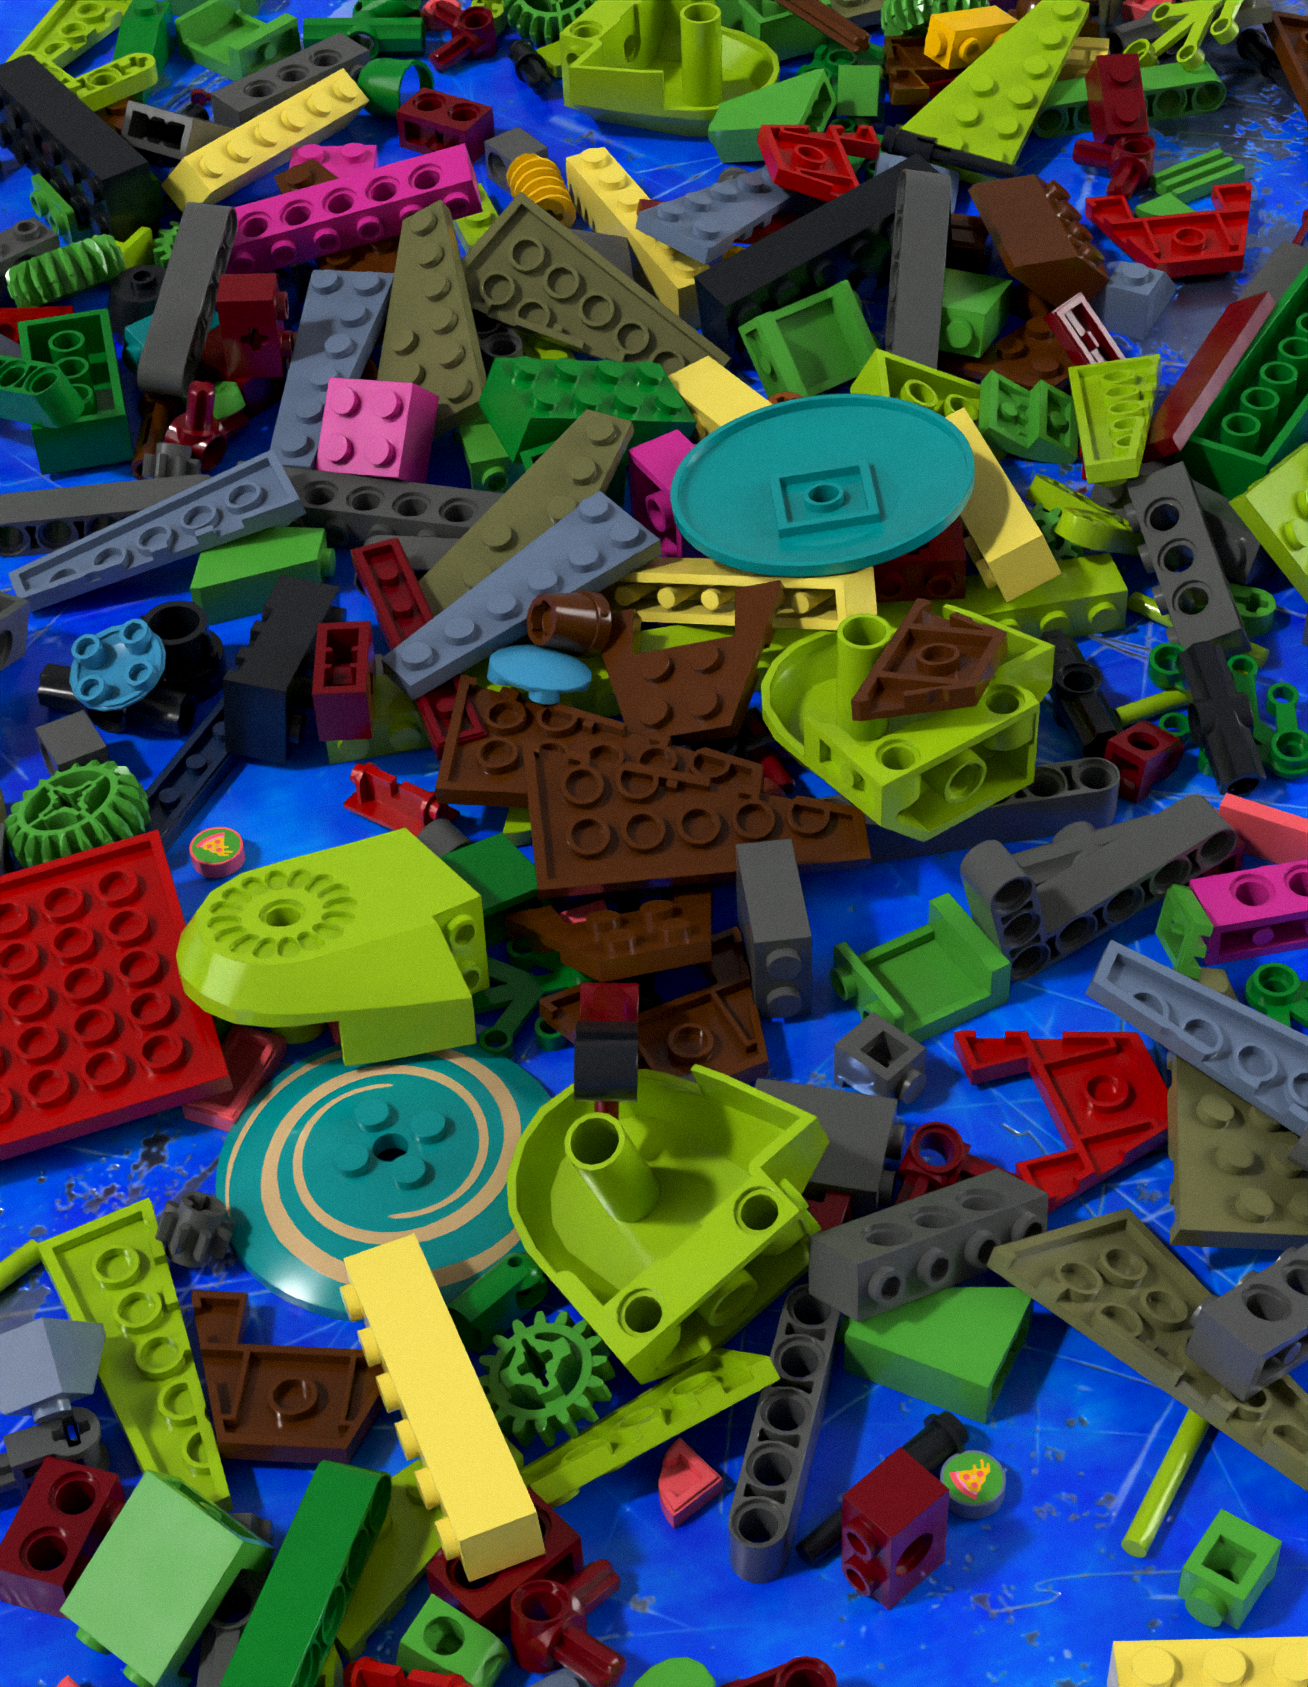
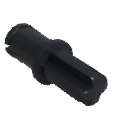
[508,39,552,95]

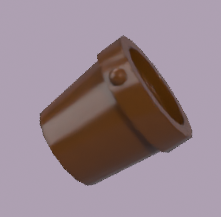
[526,590,612,658]

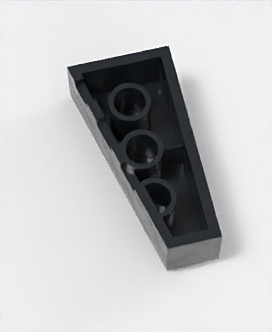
[223,575,347,764]

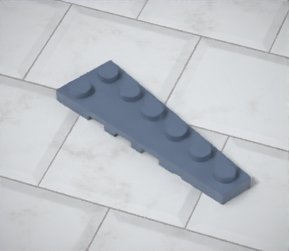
[635,165,811,265]
[270,270,394,470]
[8,449,306,613]
[381,491,662,701]
[1085,940,1308,1137]

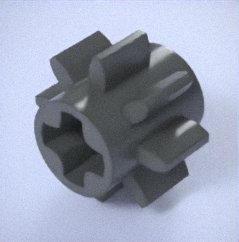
[142,443,202,479]
[155,1192,235,1268]

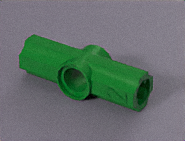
[303,10,426,60]

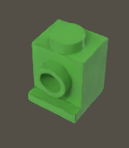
[1178,1508,1282,1630]

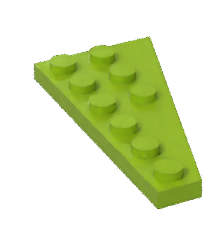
[883,0,1090,184]
[1228,442,1308,604]

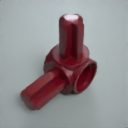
[429,0,499,73]
[1072,134,1156,200]
[164,381,249,472]
[892,1122,1019,1206]
[510,1559,627,1687]

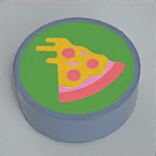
[940,1450,1006,1519]

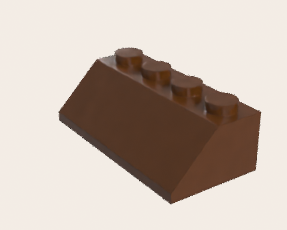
[968,174,1110,317]

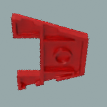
[756,125,881,202]
[1085,182,1252,280]
[953,1030,1168,1214]

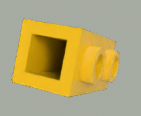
[923,5,1018,70]

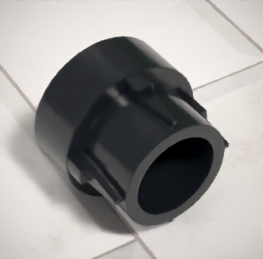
[141,601,227,704]

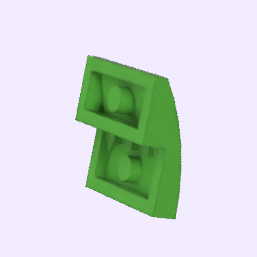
[978,370,1078,464]

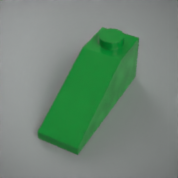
[112,0,178,104]

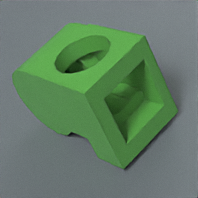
[396,1593,511,1687]

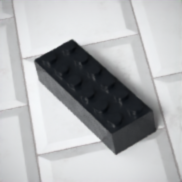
[0,54,161,243]
[694,153,952,372]

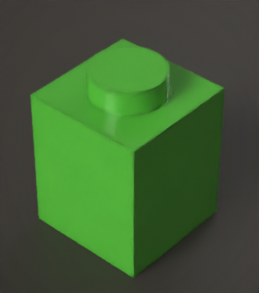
[836,65,886,129]

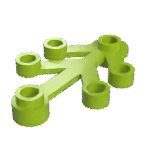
[1123,0,1243,71]

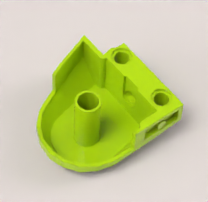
[559,0,780,137]
[761,604,1055,842]
[176,827,490,1066]
[506,1064,830,1385]

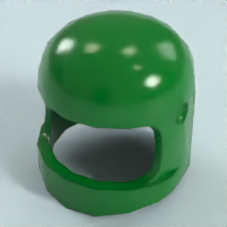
[357,58,435,120]

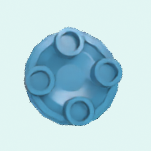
[69,618,166,712]
[487,645,591,705]

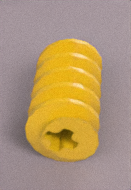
[506,153,576,229]

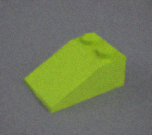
[850,348,1008,460]

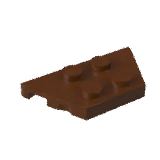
[851,598,1008,721]

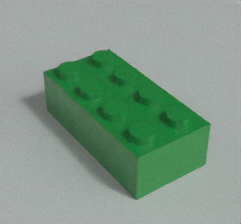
[17,308,134,475]
[478,356,697,466]

